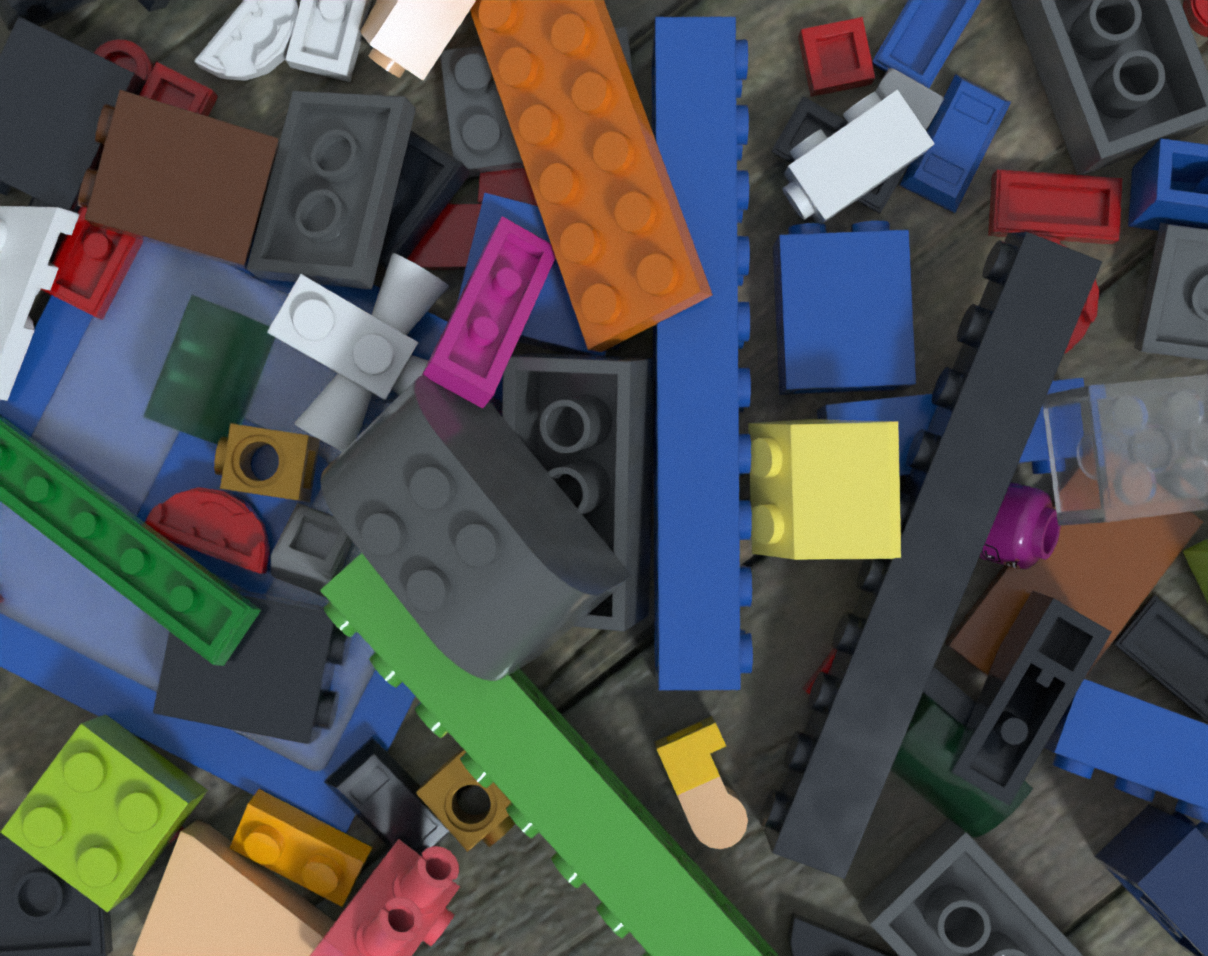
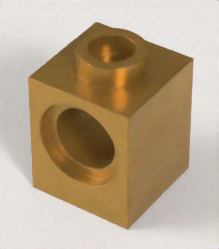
[214,423,320,502]
[416,748,515,852]

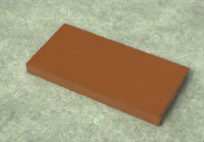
[945,444,1203,678]

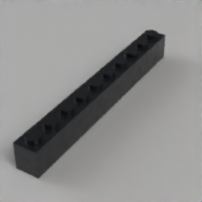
[760,232,1103,879]

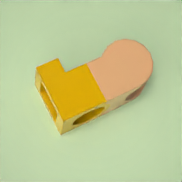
[655,716,748,849]

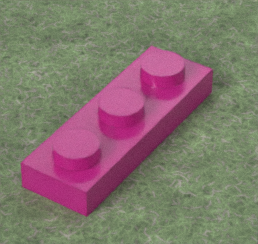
[422,216,556,409]

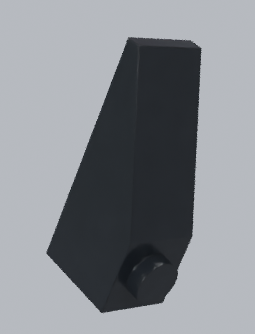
[949,591,1112,806]

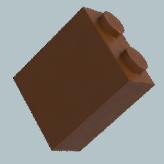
[78,90,279,269]

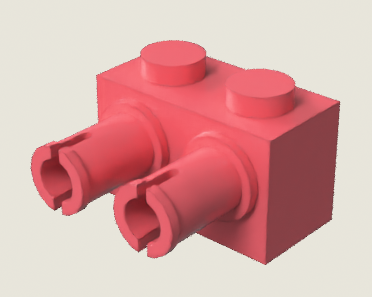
[310,839,460,956]

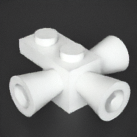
[267,253,449,451]

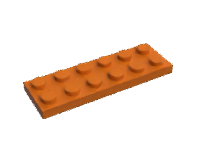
[470,0,713,352]

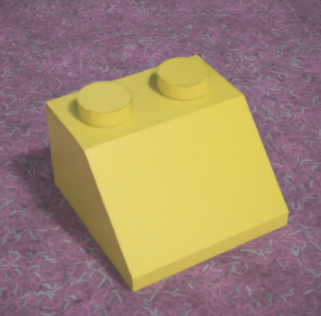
[748,419,901,560]

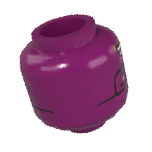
[979,482,1061,570]

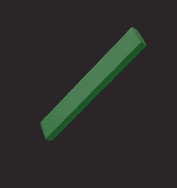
[0,415,261,666]

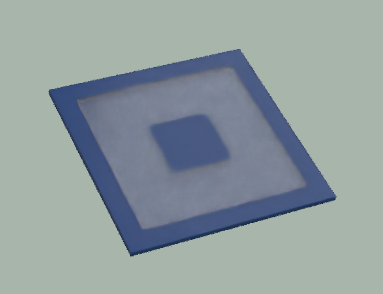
[0,226,513,834]

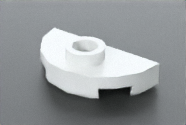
[194,0,299,81]

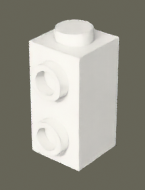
[782,89,934,224]

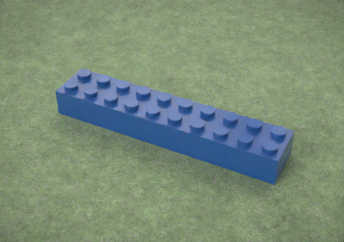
[651,17,753,690]

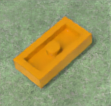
[229,789,373,907]

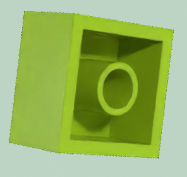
[0,714,208,912]

